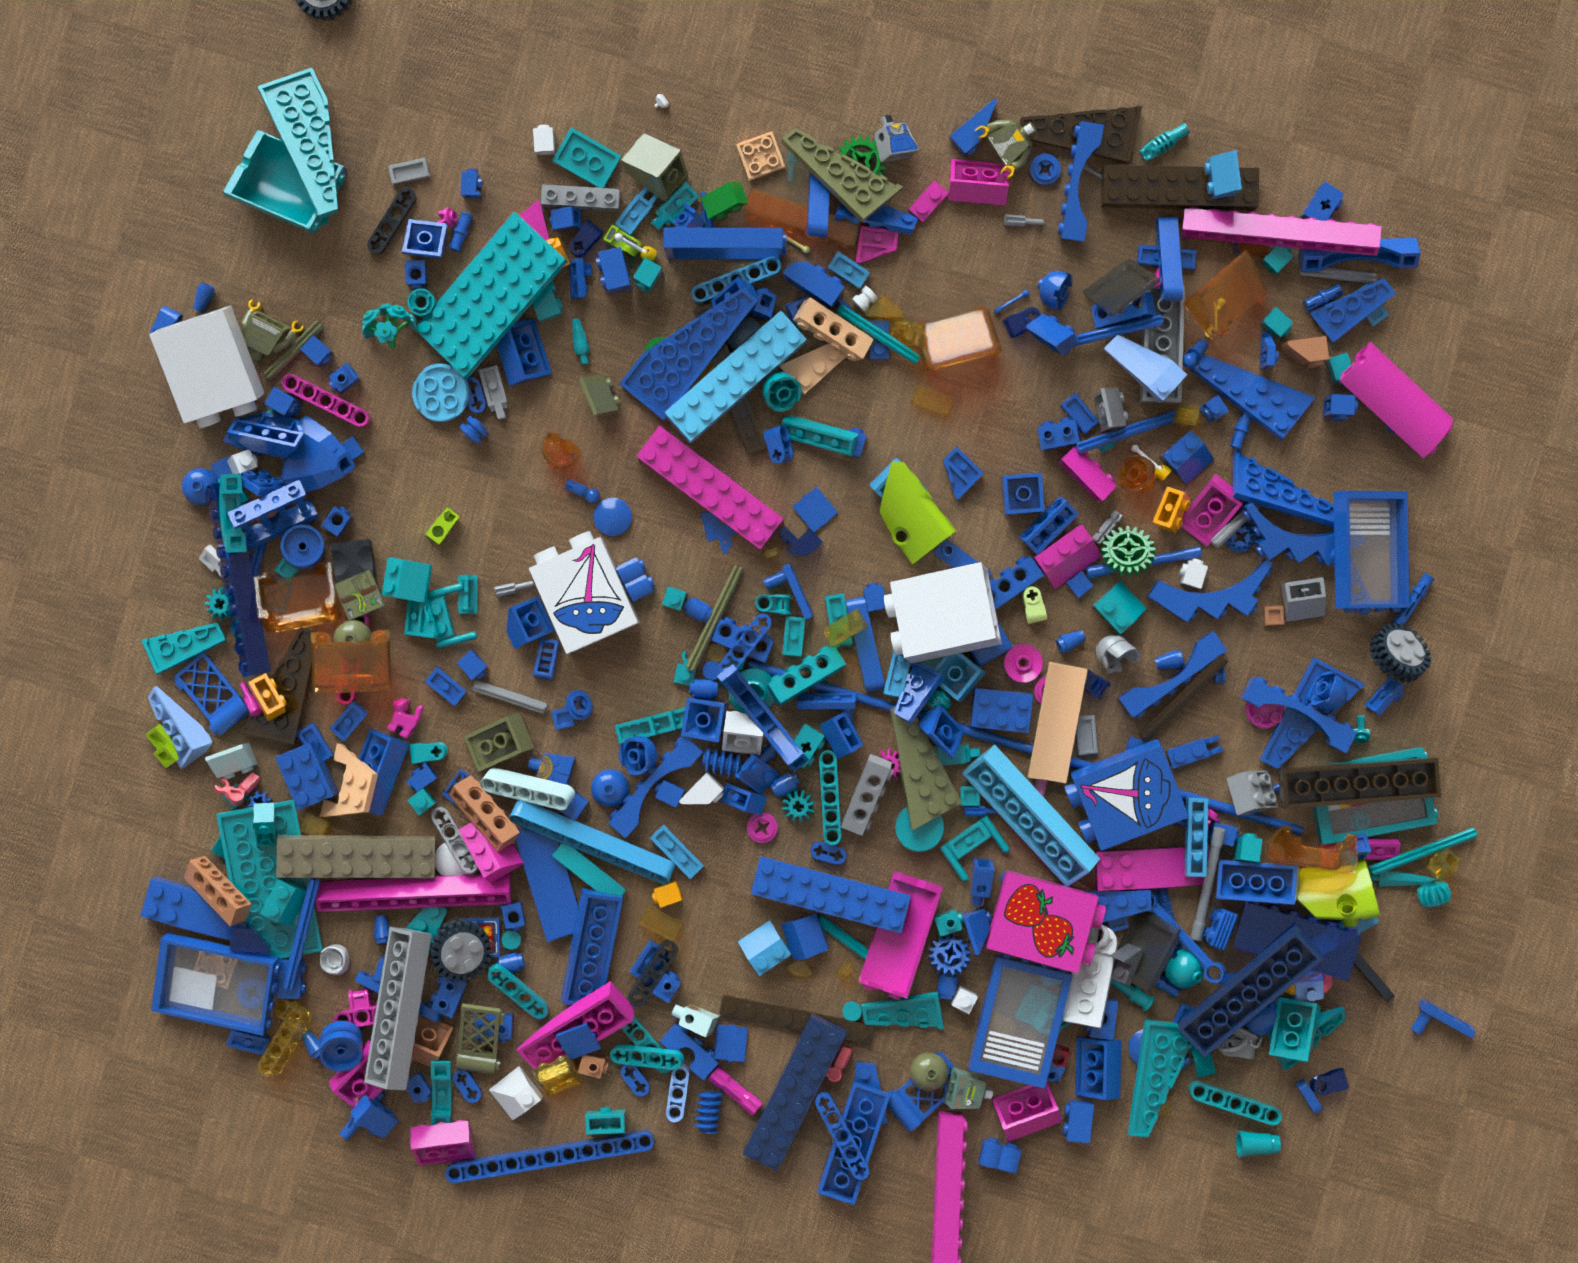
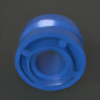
[460,416,490,445]

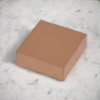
[1263,606,1285,626]

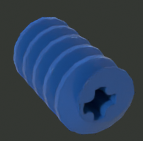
[700,747,742,779]
[694,1091,723,1134]

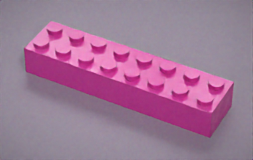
[636,425,784,550]
[931,1111,967,1263]

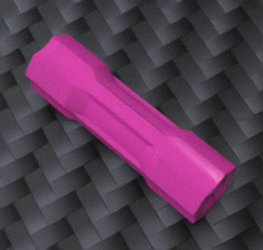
[708,1065,762,1116]

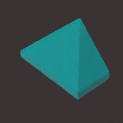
[1190,1045,1217,1078]

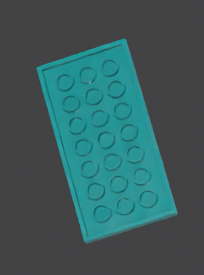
[416,212,568,379]
[216,800,323,966]

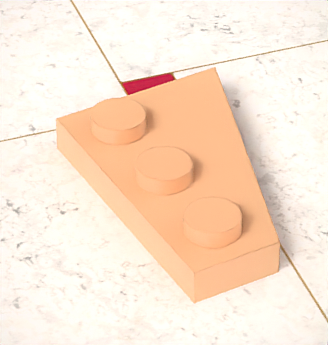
[779,344,846,395]

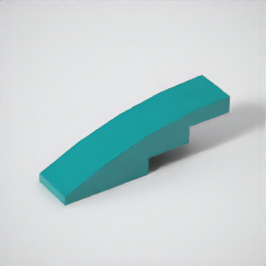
[615,707,685,744]
[552,843,627,896]

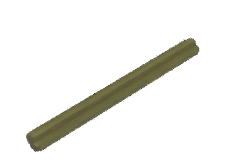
[686,565,743,671]

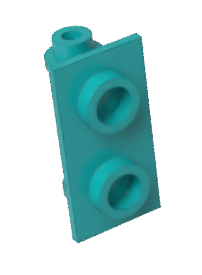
[458,575,478,614]

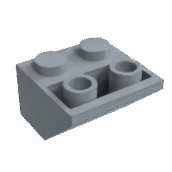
[1280,577,1326,622]
[1227,770,1278,815]

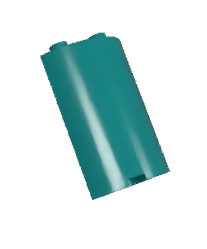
[223,130,346,234]

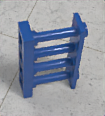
[228,480,319,550]

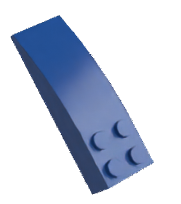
[140,877,241,943]
[817,1082,891,1205]

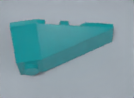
[1268,1006,1345,1071]

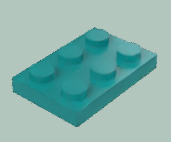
[552,127,622,188]

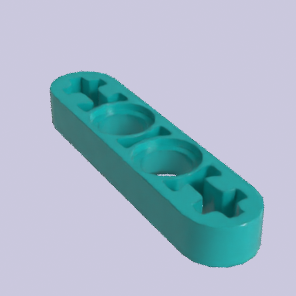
[488,964,548,1019]
[621,1014,672,1074]
[610,1044,684,1070]

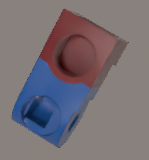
[1047,1044,1070,1084]

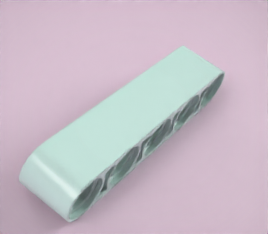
[480,768,575,810]

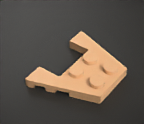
[320,743,378,818]

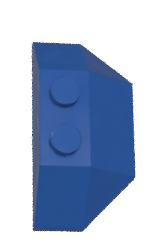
[227,412,305,458]

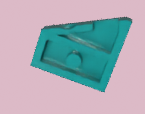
[404,598,438,639]

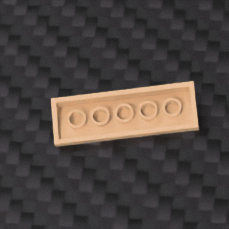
[1028,662,1088,783]

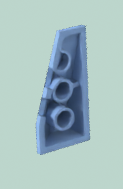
[1104,335,1187,403]
[148,686,212,769]

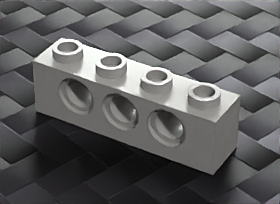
[541,184,621,212]
[841,754,893,836]

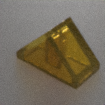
[865,294,904,319]
[1173,404,1201,431]

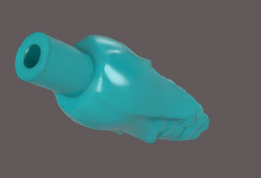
[572,318,590,364]

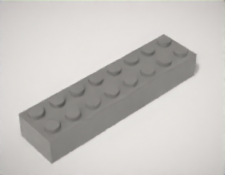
[364,927,431,1090]

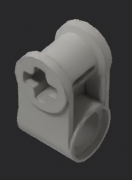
[1217,1036,1256,1059]

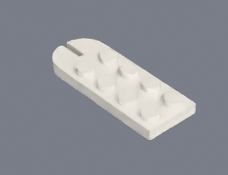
[1062,925,1118,1029]

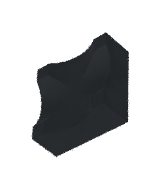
[330,539,377,583]

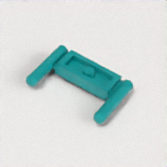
[427,583,477,649]
[940,815,1010,882]

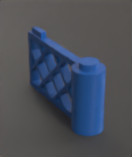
[174,652,250,735]
[887,1051,955,1132]

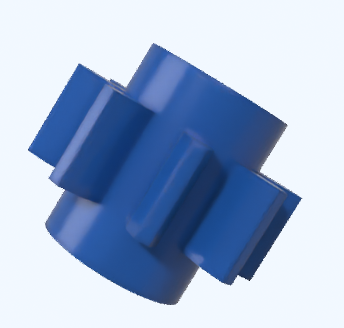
[248,791,273,807]

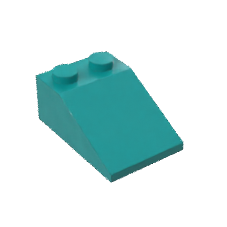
[1269,997,1321,1062]

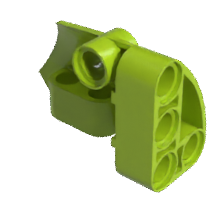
[880,462,957,565]
[1296,859,1380,928]

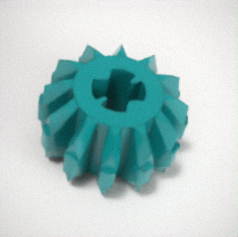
[205,588,239,620]
[782,790,815,822]
[1417,881,1451,908]

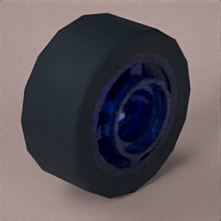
[726,317,761,351]

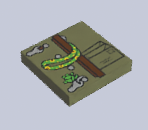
[334,570,386,621]

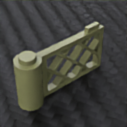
[456,1003,504,1074]

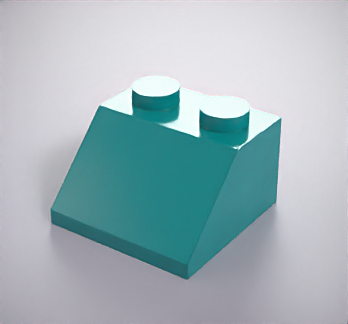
[381,557,433,603]
[1092,580,1146,634]
[260,878,306,928]

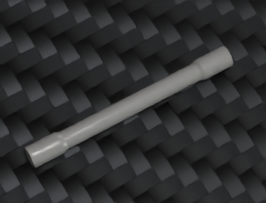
[1191,827,1225,941]

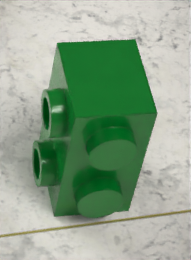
[701,181,749,221]

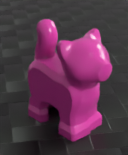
[387,698,424,738]

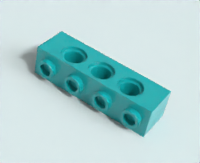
[767,645,846,707]

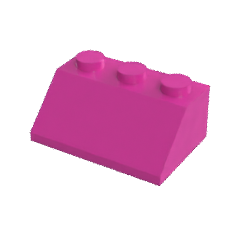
[948,159,1009,205]
[1058,445,1116,503]
[1032,524,1102,590]
[459,822,524,883]
[329,1040,384,1108]
[992,1082,1062,1142]
[411,1120,476,1166]

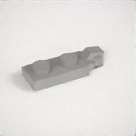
[479,365,508,420]

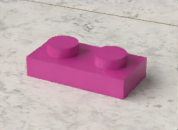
[908,181,948,223]
[1364,839,1401,860]

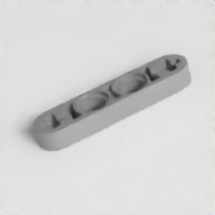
[431,807,478,875]

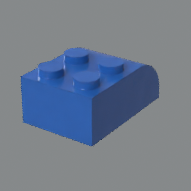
[783,262,845,311]

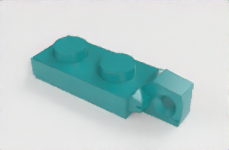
[651,182,699,229]
[933,744,980,766]

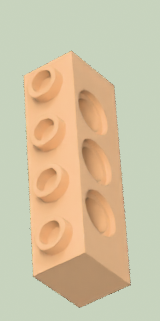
[793,298,874,361]

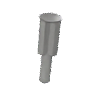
[1004,214,1044,227]
[494,581,534,598]

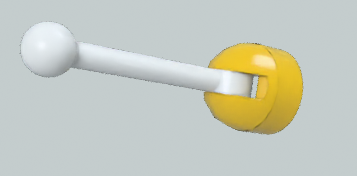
[615,233,657,261]
[1131,445,1172,482]

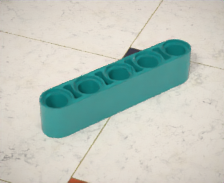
[819,750,841,845]
[1188,1080,1282,1125]

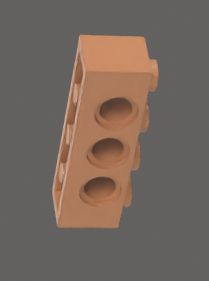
[449,775,520,853]
[184,856,251,926]

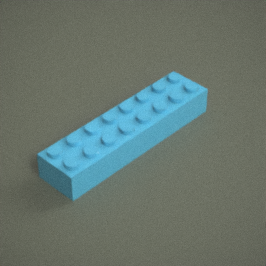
[664,311,807,444]
[962,745,1100,886]

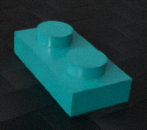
[782,616,805,656]

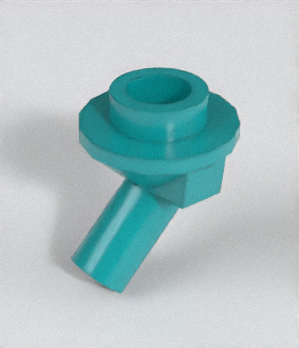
[1352,715,1371,743]

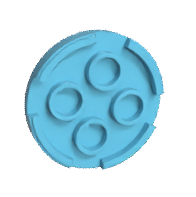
[412,364,470,422]

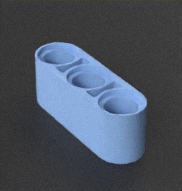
[666,1064,690,1122]

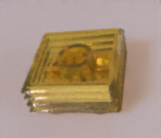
[533,1056,583,1097]

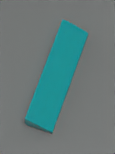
[782,415,859,456]

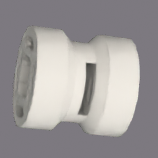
[852,286,879,313]

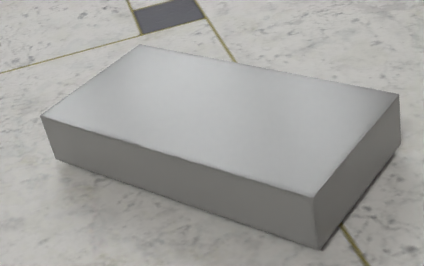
[388,157,431,186]
[1076,715,1098,755]

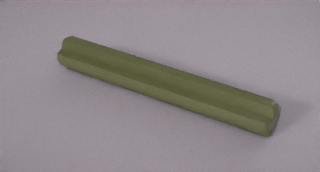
[264,321,324,380]

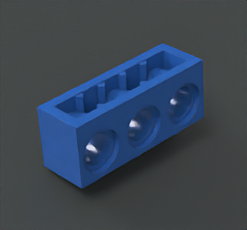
[1092,289,1156,329]
[1019,496,1079,555]
[712,617,774,663]

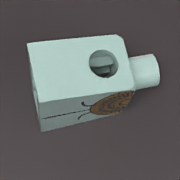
[672,1004,719,1037]

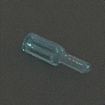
[786,150,797,181]

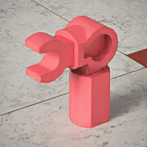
[214,772,261,806]
[825,1045,853,1082]

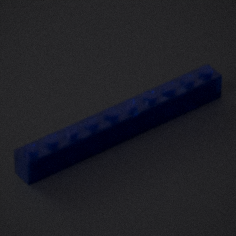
[205,483,271,677]

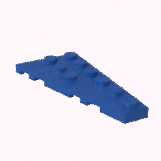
[1189,354,1316,441]
[1233,448,1334,528]
[1259,657,1366,769]

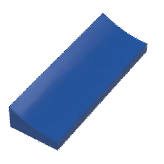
[516,827,579,942]
[560,888,623,1005]

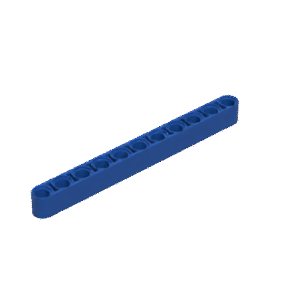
[445,1130,655,1183]

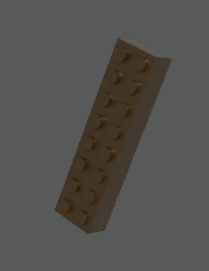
[1101,165,1259,211]
[1278,757,1441,809]

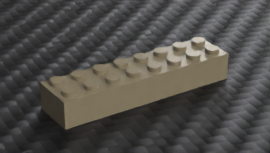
[276,835,435,878]

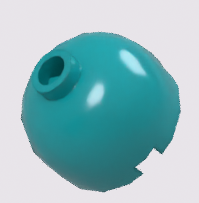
[762,372,802,412]
[1166,948,1204,988]

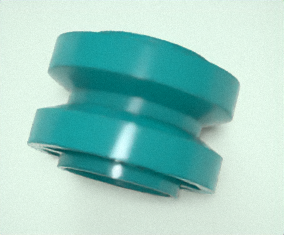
[407,288,437,318]

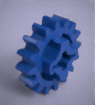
[928,934,971,977]

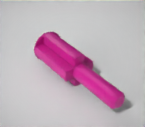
[240,682,262,717]

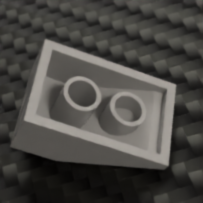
[1094,388,1129,432]

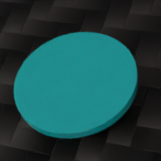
[728,668,774,715]
[895,807,944,851]

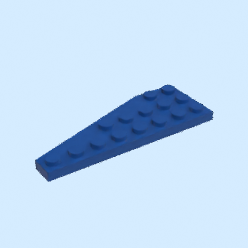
[619,287,759,420]

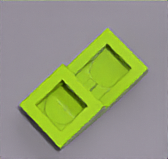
[145,724,179,768]

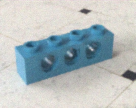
[1184,797,1208,877]

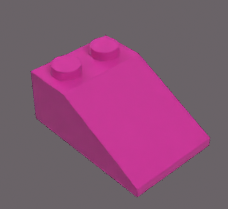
[1181,474,1244,546]

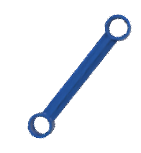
[1149,891,1226,983]

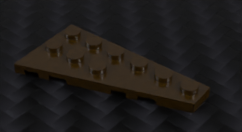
[239,627,321,744]

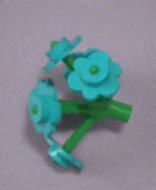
[362,304,418,349]

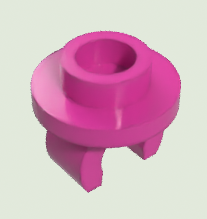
[437,207,458,227]
[1208,809,1220,829]

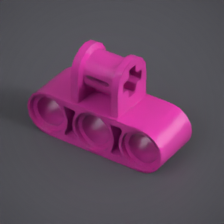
[334,987,377,1027]

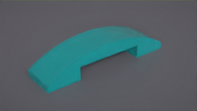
[219,474,247,553]
[431,1060,452,1125]

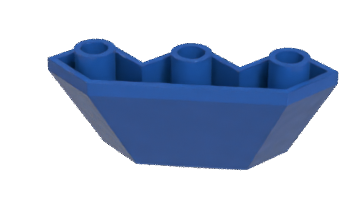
[280,416,356,492]

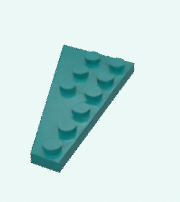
[1127,1019,1192,1137]

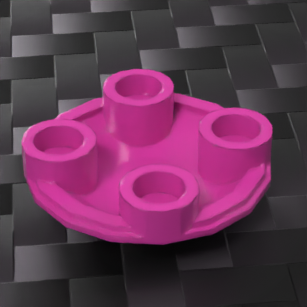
[1245,702,1284,729]

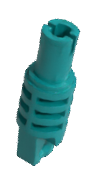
[1139,123,1190,161]

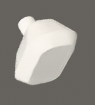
[655,94,669,108]

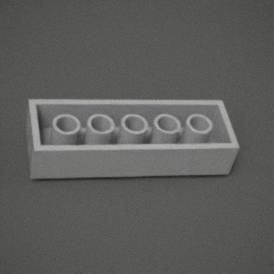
[1139,284,1185,404]

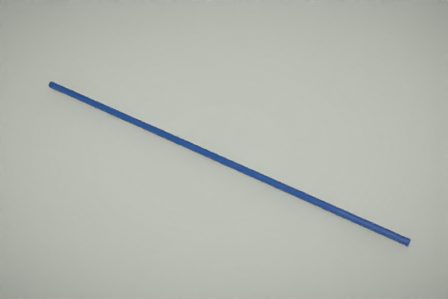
[748,660,1304,836]

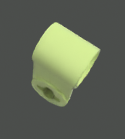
[1022,586,1047,624]

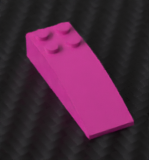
[1093,845,1210,891]
[517,981,634,1076]

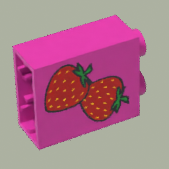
[986,870,1106,973]

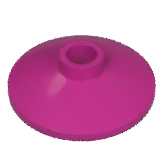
[1004,644,1043,682]

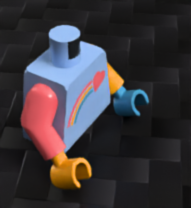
[1284,955,1332,1001]

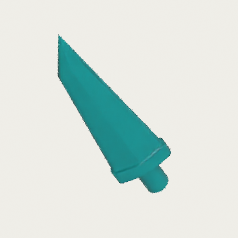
[1369,870,1437,887]

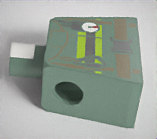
[944,1067,993,1109]

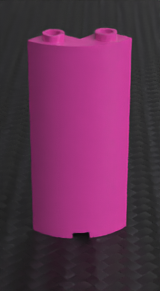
[1340,342,1453,459]
[858,872,943,1000]

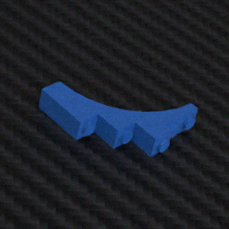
[1241,501,1366,566]
[1146,559,1273,622]
[717,664,809,772]

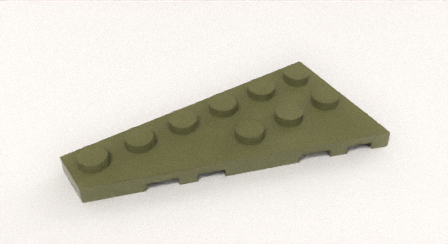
[780,128,903,223]
[890,706,962,831]

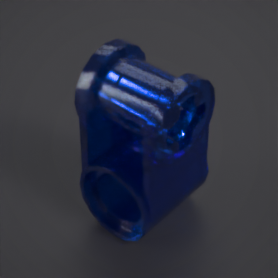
[570,220,604,258]
[1002,307,1041,338]
[1084,668,1111,700]
[1309,1068,1349,1095]

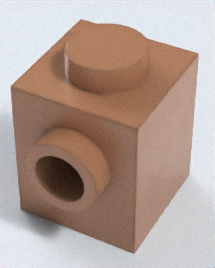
[578,1053,609,1079]

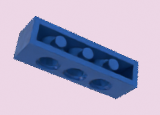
[990,556,1044,610]

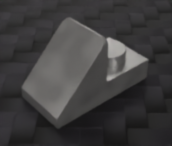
[1110,944,1144,986]

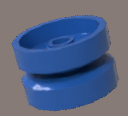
[280,524,325,571]
[320,1021,363,1072]

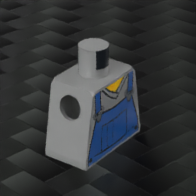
[874,115,919,163]

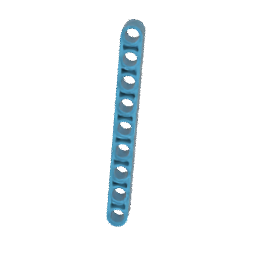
[510,800,675,885]

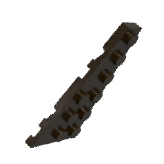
[1019,105,1143,163]

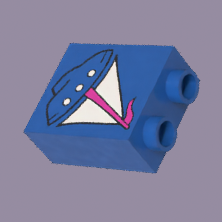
[1064,739,1189,851]

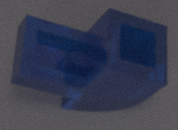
[779,526,823,556]

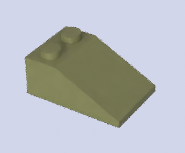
[579,374,621,420]
[464,712,534,772]

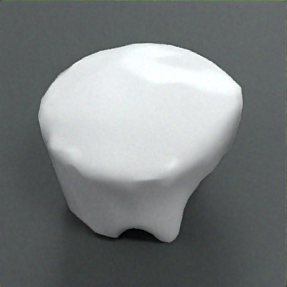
[320,944,350,975]

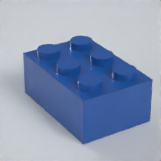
[969,688,1033,733]
[275,740,339,810]

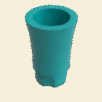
[1236,1130,1281,1158]

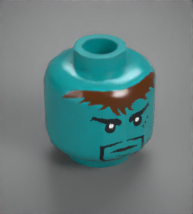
[923,688,952,711]

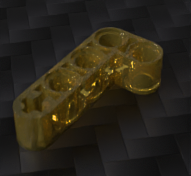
[258,999,312,1076]

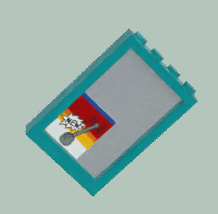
[1313,747,1439,845]

